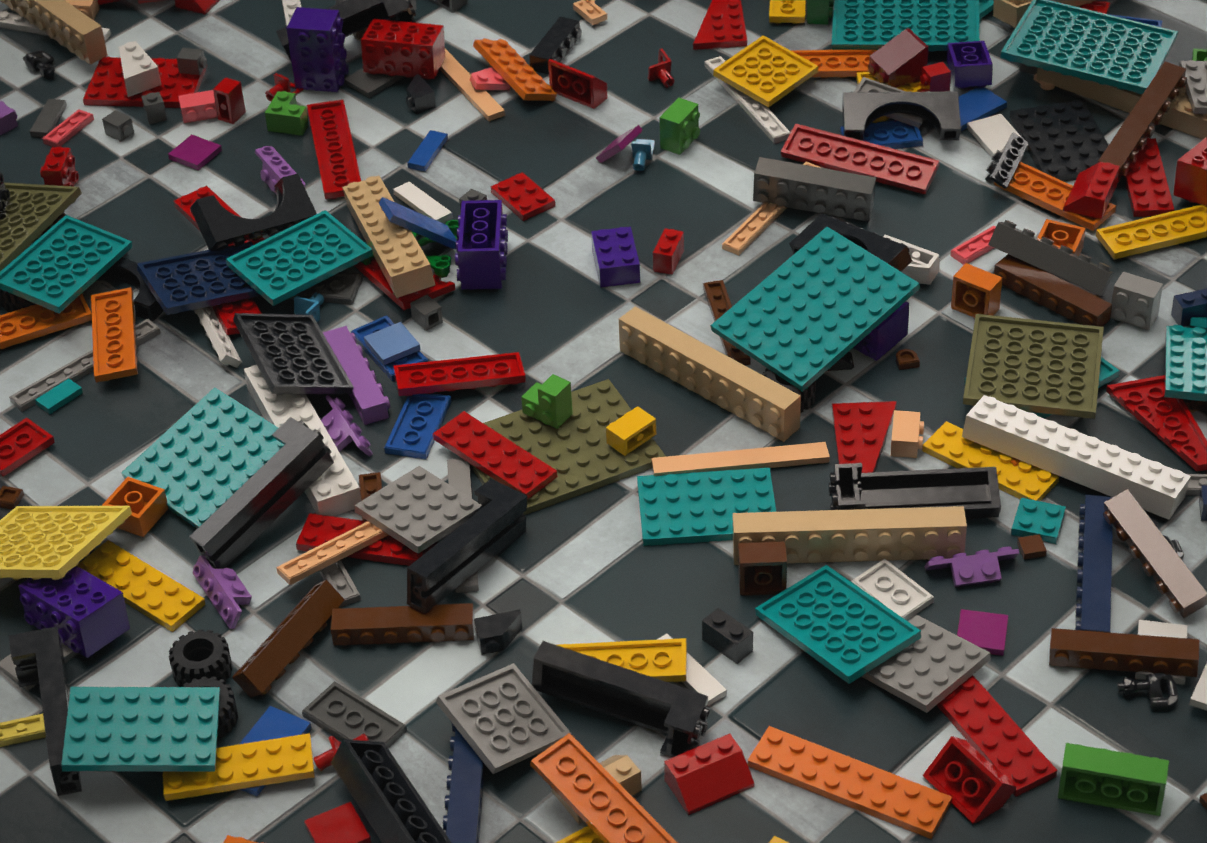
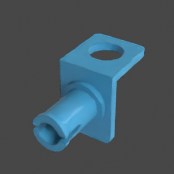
[631,139,655,171]
[294,292,324,322]

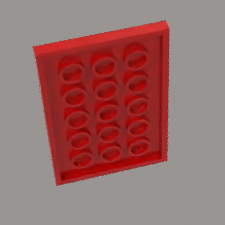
[83,56,207,108]

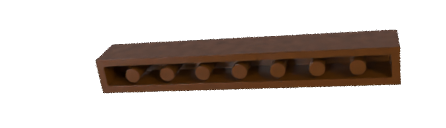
[1098,61,1187,182]

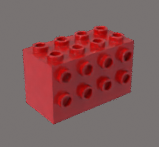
[361,19,445,79]
[1173,137,1207,206]

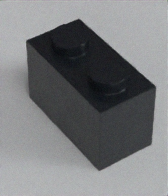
[702,608,753,664]

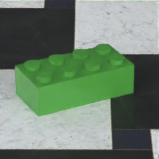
[1058,743,1169,816]

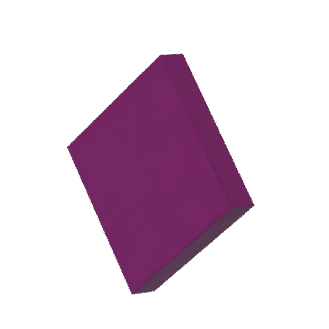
[596,125,642,163]
[168,135,222,170]
[957,609,1008,656]

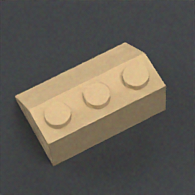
[552,755,642,824]

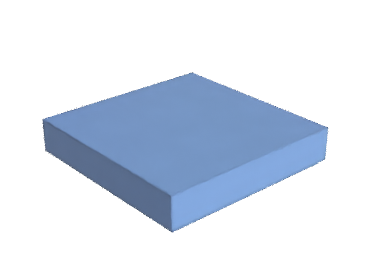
[364,322,421,365]

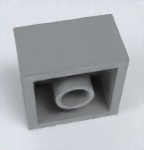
[1110,272,1163,330]

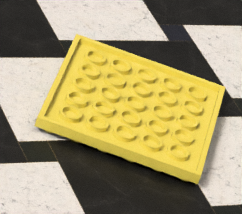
[0,506,132,580]

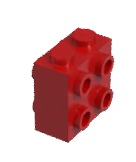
[40,147,79,187]

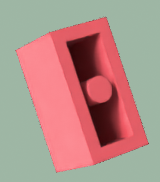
[178,90,218,123]

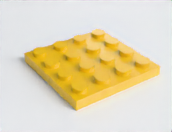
[713,35,818,108]

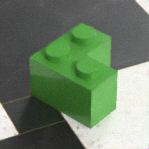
[265,91,309,136]
[521,374,573,429]

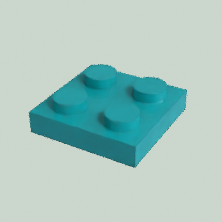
[1011,498,1066,544]

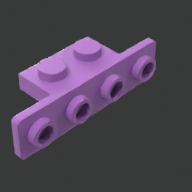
[255,146,306,195]
[321,394,373,457]
[925,547,1019,587]
[193,556,252,629]

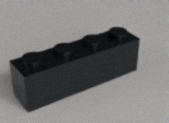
[529,17,582,74]

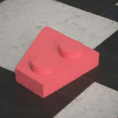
[470,67,511,90]

